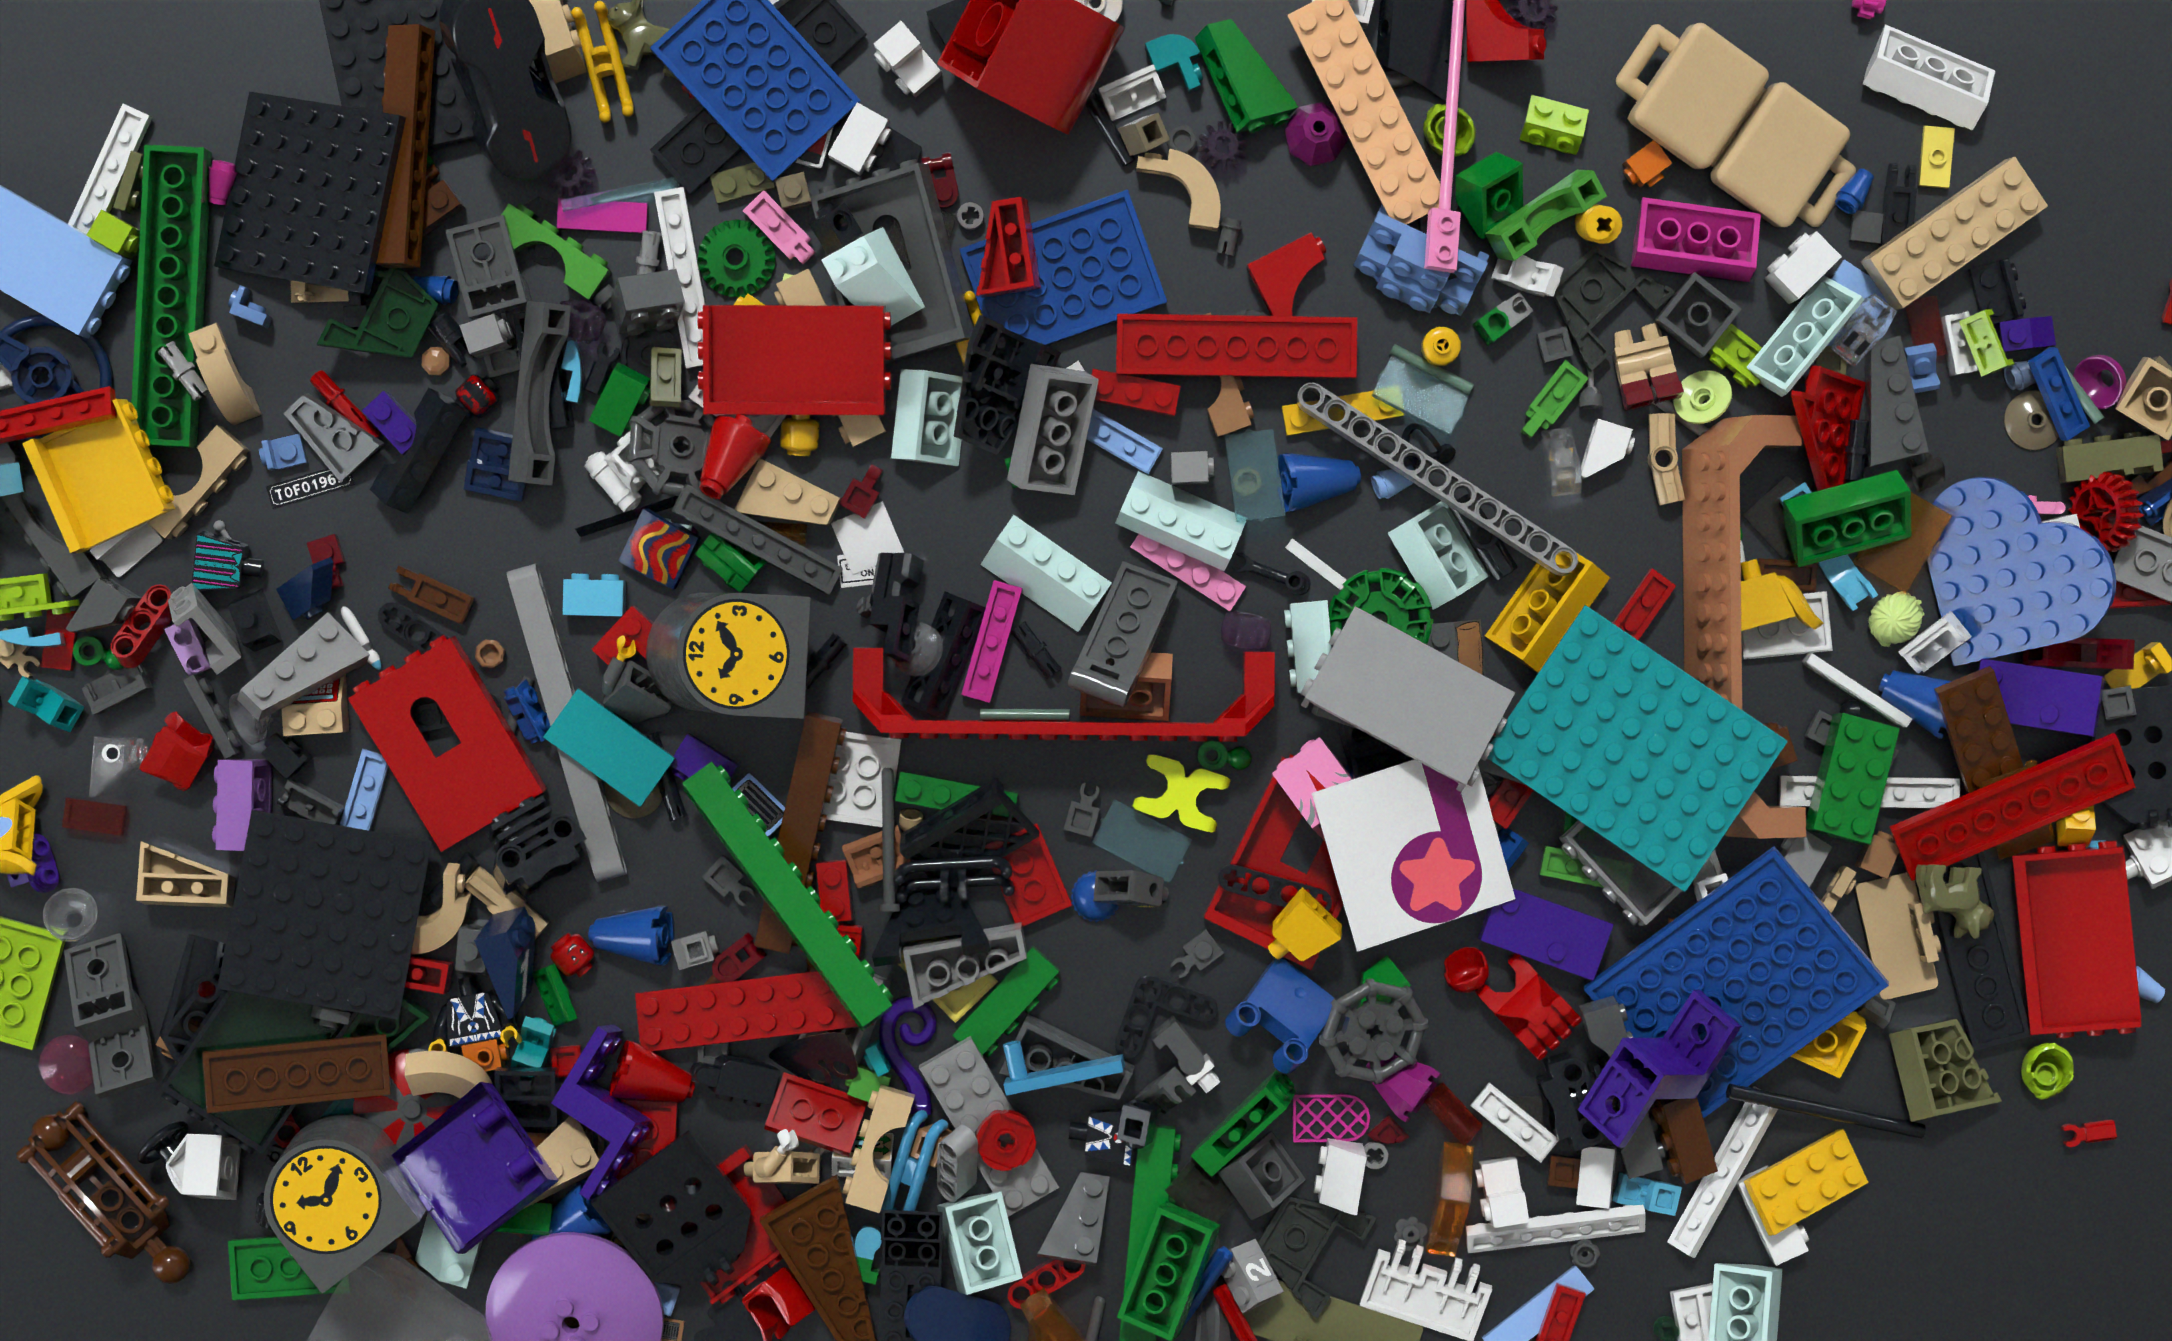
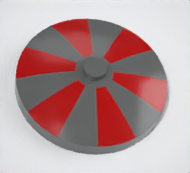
[353,1048,460,1149]

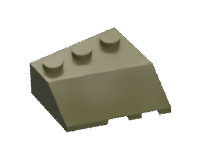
[1889,1019,2002,1122]

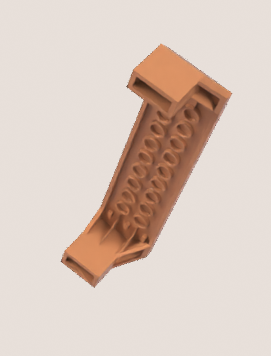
[1682,415,1806,839]

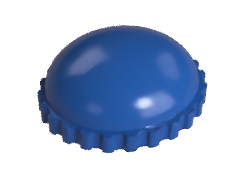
[1071,870,1121,922]

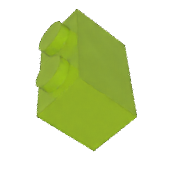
[86,210,140,259]

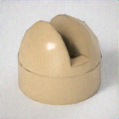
[899,808,923,832]

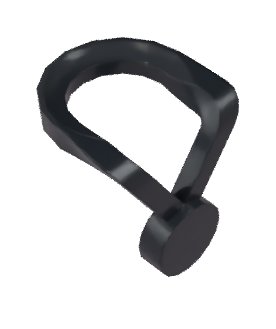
[1401,423,1456,466]

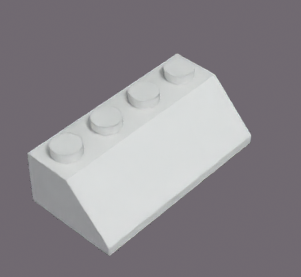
[1863,24,1995,130]

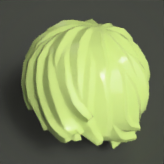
[1868,591,1924,647]

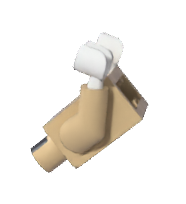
[744,1129,830,1184]

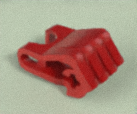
[1475,953,1582,1060]

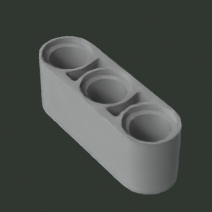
[937,1125,978,1203]

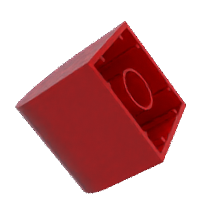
[937,0,1125,135]

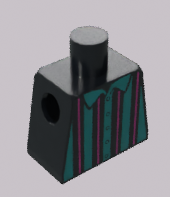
[192,531,264,591]

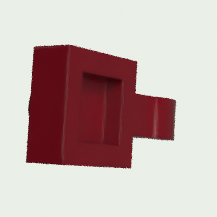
[839,464,883,519]
[307,534,346,589]

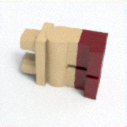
[1612,323,1684,411]

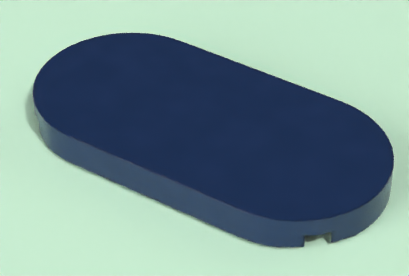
[904,1286,1011,1341]

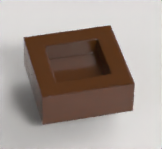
[1547,1154,1581,1189]

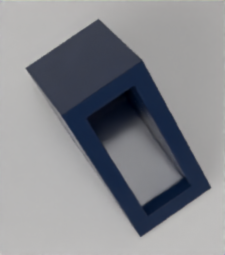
[276,557,333,620]

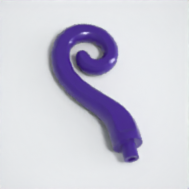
[879,997,936,1127]

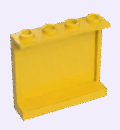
[22,399,175,553]

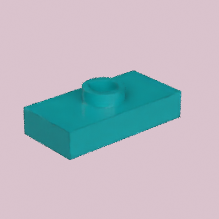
[864,1039,891,1077]

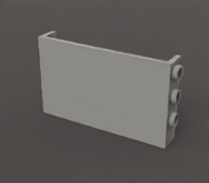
[1300,606,1515,792]

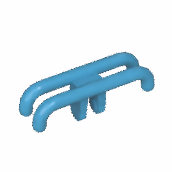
[882,1110,948,1211]

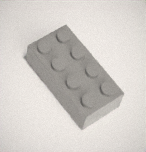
[1007,364,1099,495]

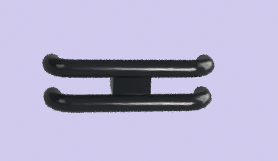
[893,856,1015,903]

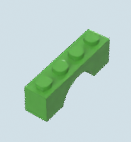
[1485,169,1607,261]
[501,203,611,302]

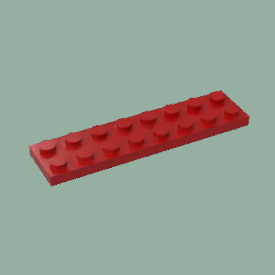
[1116,314,1358,378]
[1889,733,2136,881]
[635,971,874,1052]

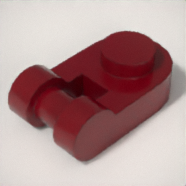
[921,152,959,209]
[712,932,767,982]

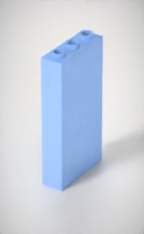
[0,185,132,339]

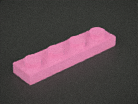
[1130,534,1246,612]

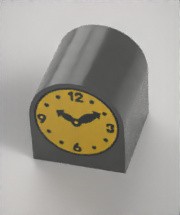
[646,593,810,719]
[264,1114,426,1294]

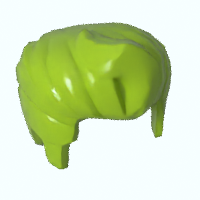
[1423,104,1476,157]
[2021,1043,2074,1100]

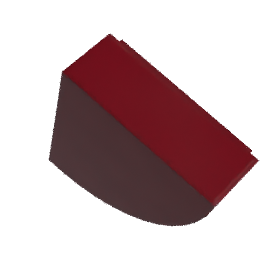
[1367,1114,1409,1144]

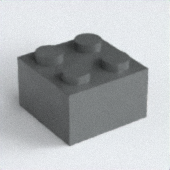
[610,269,685,336]
[1653,272,1742,359]

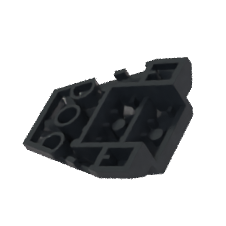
[954,315,1061,455]

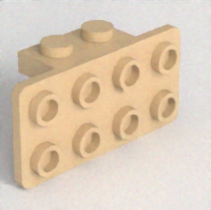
[1855,872,1941,1000]

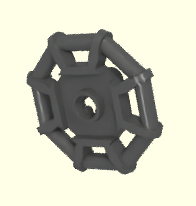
[626,399,716,496]
[1319,978,1429,1085]

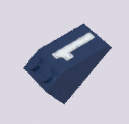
[474,906,536,1019]

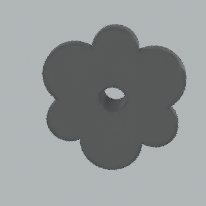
[1394,1216,1428,1251]

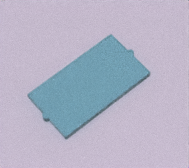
[1372,355,1469,436]
[1224,429,1286,522]
[1092,799,1192,883]

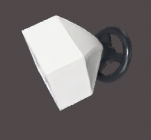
[138,1121,241,1200]

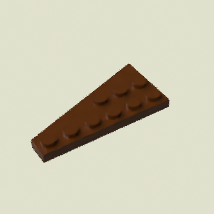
[760,1174,877,1341]

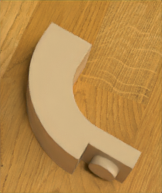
[1136,149,1221,231]
[188,323,262,425]
[411,863,472,955]
[405,1051,492,1099]

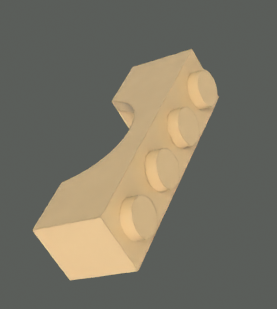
[147,425,250,539]
[842,1085,915,1213]

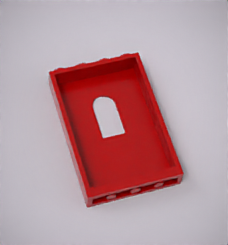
[348,635,547,852]
[1203,754,1344,970]

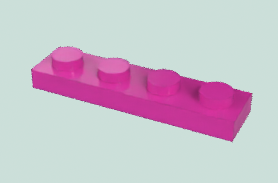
[961,580,1023,703]

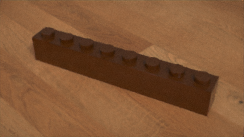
[376,24,435,268]
[754,711,847,954]

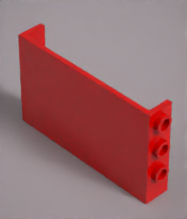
[697,305,891,415]
[2012,840,2142,1038]

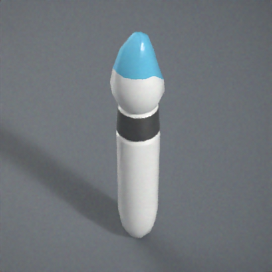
[341,607,381,670]

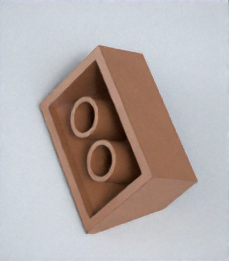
[1080,652,1173,721]

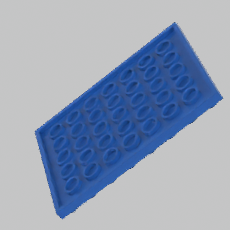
[1584,846,1889,1118]

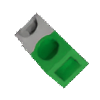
[1472,292,1533,346]

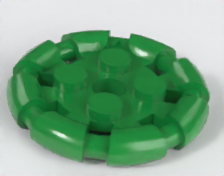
[1328,568,1434,646]

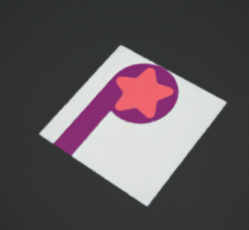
[1312,759,1515,952]

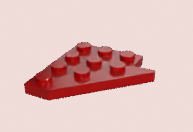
[1791,365,1866,491]

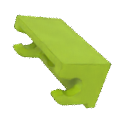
[1959,309,2014,377]

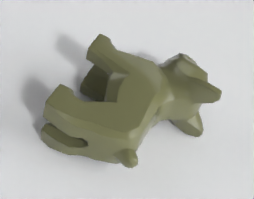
[607,0,677,79]
[1916,865,1994,939]

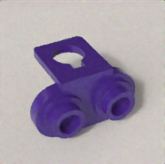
[7,834,59,893]

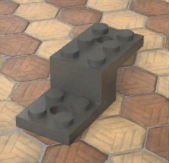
[445,215,532,379]
[64,933,157,1099]

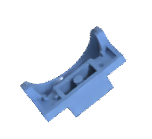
[1353,205,1490,316]

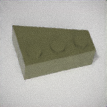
[2056,431,2164,483]

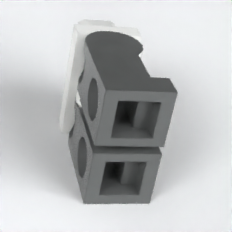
[1151,1015,1220,1093]

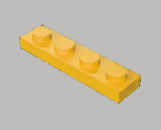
[1282,386,1404,436]

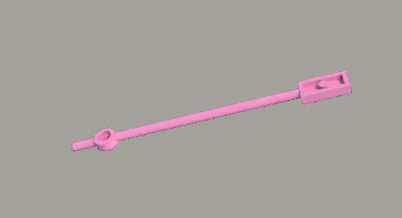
[1424,0,1465,273]

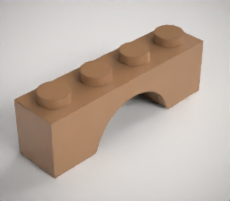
[1204,312,1255,438]

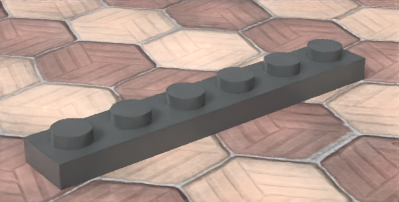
[672,484,843,595]

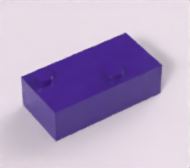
[1979,659,2105,737]
[1478,888,1614,981]

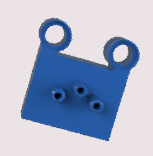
[1225,957,1334,1074]

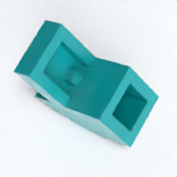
[1145,34,1204,94]
[8,676,85,732]
[511,1016,556,1077]

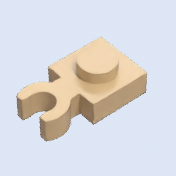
[0,627,42,678]
[1820,865,1857,913]

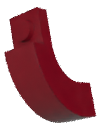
[2023,638,2135,670]

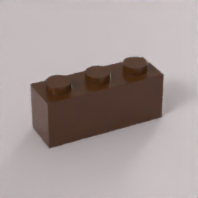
[1652,1097,1718,1184]

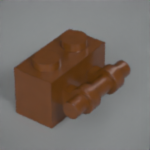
[422,164,466,238]

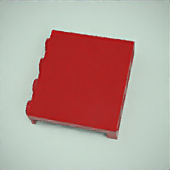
[649,1144,788,1305]

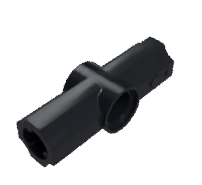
[1449,493,1518,581]

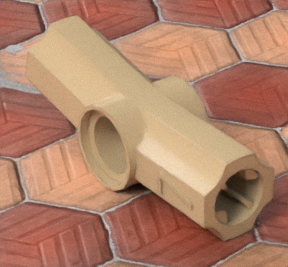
[1647,413,1685,505]
[465,866,549,938]

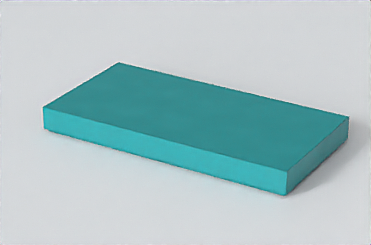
[543,688,676,807]

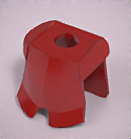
[140,711,215,791]
[742,1267,815,1341]

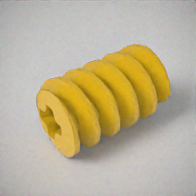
[1575,204,1622,244]

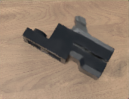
[856,553,924,662]

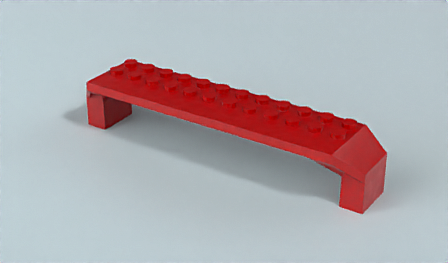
[853,648,1275,742]

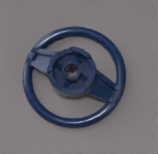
[0,314,112,442]

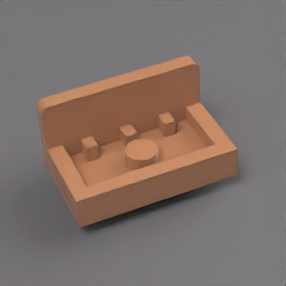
[842,825,911,888]

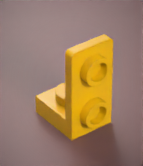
[2103,642,2172,689]

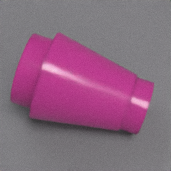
[208,160,238,205]

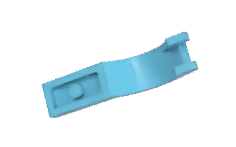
[1779,482,1878,611]

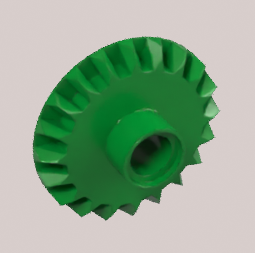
[698,219,775,297]

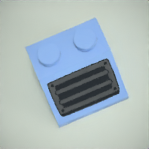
[732,773,785,838]

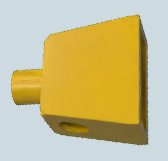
[1268,887,1342,961]

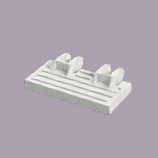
[1360,1239,1492,1341]

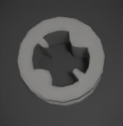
[957,202,984,230]
[1364,1141,1388,1169]

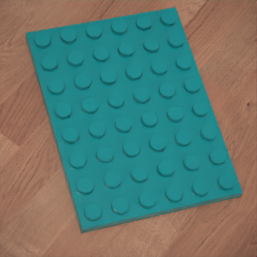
[1487,605,1788,892]

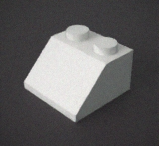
[1314,1138,1367,1215]

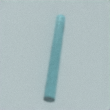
[561,177,680,212]

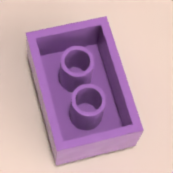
[212,759,273,851]

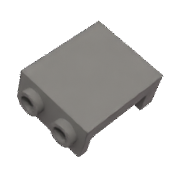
[168,583,241,674]

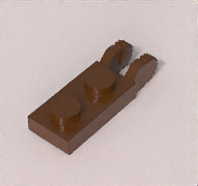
[388,565,475,625]

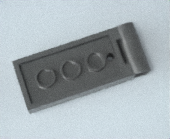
[1067,561,1178,707]

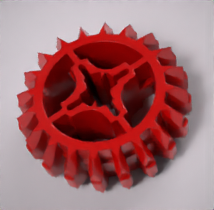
[2067,472,2144,552]

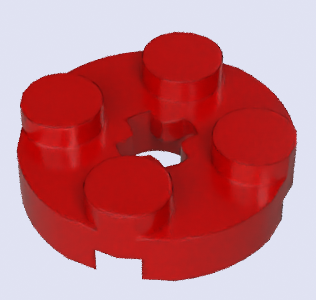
[976,1110,1036,1171]

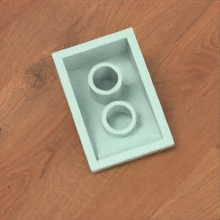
[822,227,925,326]

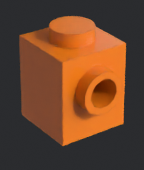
[1622,140,1672,188]
[461,1038,509,1072]

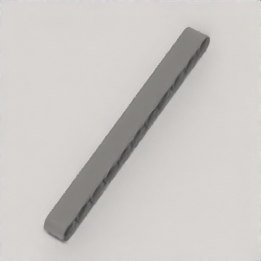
[1297,383,1578,576]
[507,563,627,883]

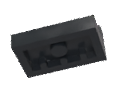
[1968,258,2026,324]

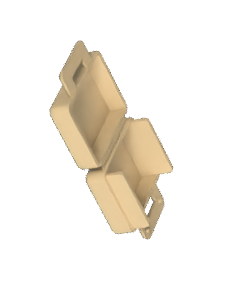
[1616,23,1856,228]

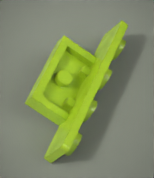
[0,573,80,621]

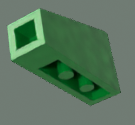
[1194,19,1298,133]
[1191,1070,1296,1177]

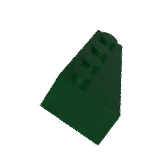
[342,994,431,1052]

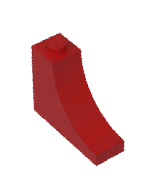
[1466,0,1546,62]
[1246,232,1327,316]

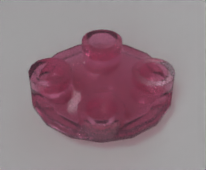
[39,1035,94,1094]

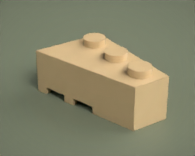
[529,0,588,84]
[734,458,841,526]
[136,841,235,908]
[523,1116,599,1209]

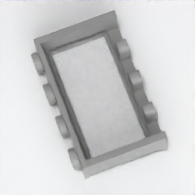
[1559,820,1697,926]

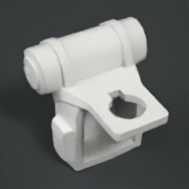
[584,431,662,512]

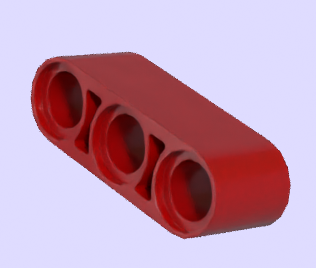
[110,584,172,668]
[1008,1259,1086,1309]

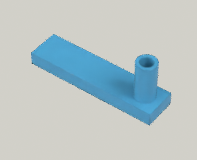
[1003,1041,1125,1096]

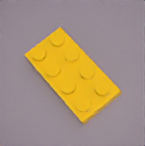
[1743,1129,1869,1236]

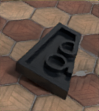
[827,109,922,171]

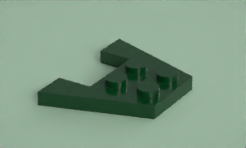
[317,265,438,359]

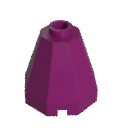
[1284,102,1348,167]
[1366,1054,1443,1123]

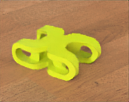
[1132,754,1231,832]

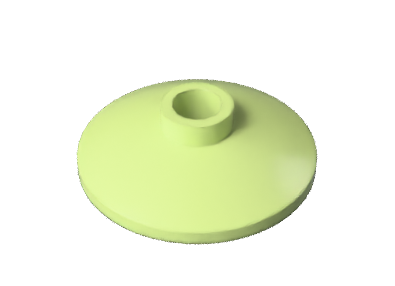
[1673,370,1732,424]

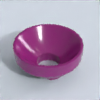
[2073,355,2127,409]

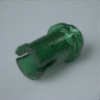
[1654,1316,1679,1341]

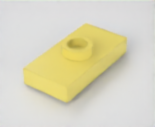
[1918,126,1955,189]

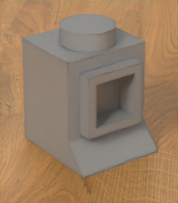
[671,930,719,970]

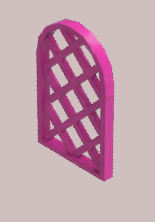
[1292,1093,1370,1142]

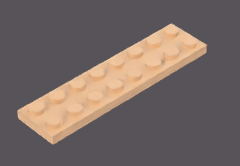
[1287,0,1440,225]

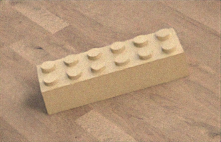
[1860,157,2048,310]

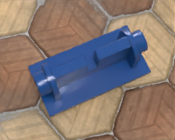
[2137,478,2172,526]
[504,679,551,744]

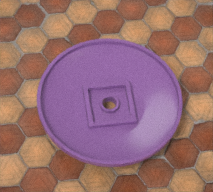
[486,1232,664,1341]

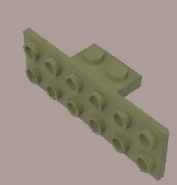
[1243,1279,1423,1341]

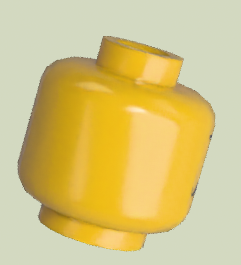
[1421,327,1461,366]
[780,415,819,456]

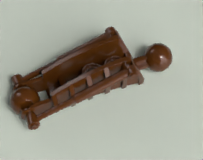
[16,1101,191,1284]

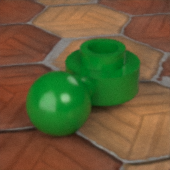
[73,636,128,670]
[1197,740,1252,771]

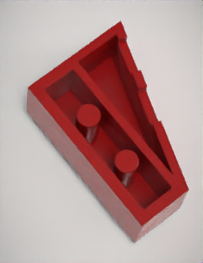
[976,196,1041,298]

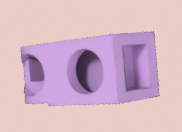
[164,618,211,677]

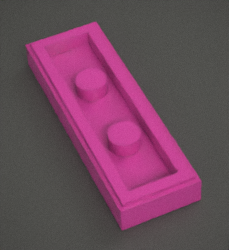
[557,198,649,234]

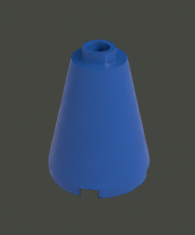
[1276,453,1361,512]
[1878,670,1951,740]
[588,906,674,966]
[531,1179,612,1240]

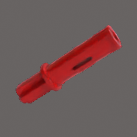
[310,370,381,438]

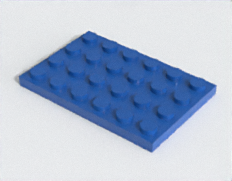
[650,0,861,182]
[959,189,1167,346]

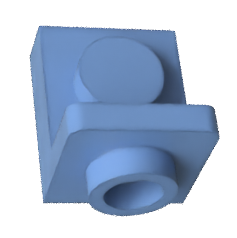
[228,285,272,328]
[1904,343,1940,393]
[259,433,308,471]

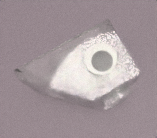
[89,735,147,797]

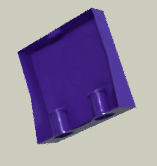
[391,1082,559,1254]

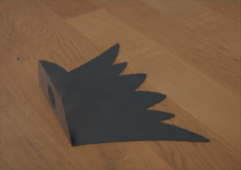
[1376,0,1467,107]

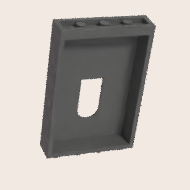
[810,159,973,364]

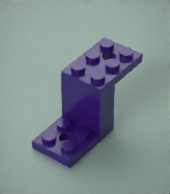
[1578,990,1742,1148]
[551,1024,651,1200]

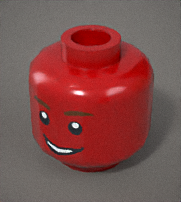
[550,932,595,977]

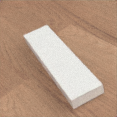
[1802,653,1912,728]

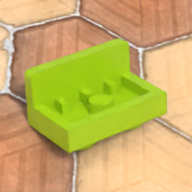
[1520,95,1589,155]
[1708,323,1762,388]

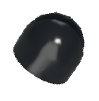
[1840,700,1860,717]

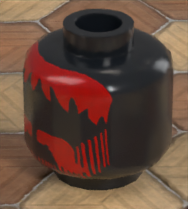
[455,374,499,418]

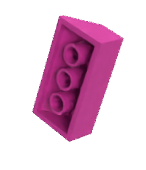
[1631,197,1761,282]

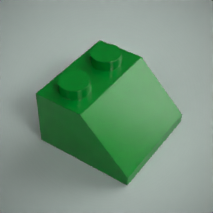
[1455,152,1523,239]

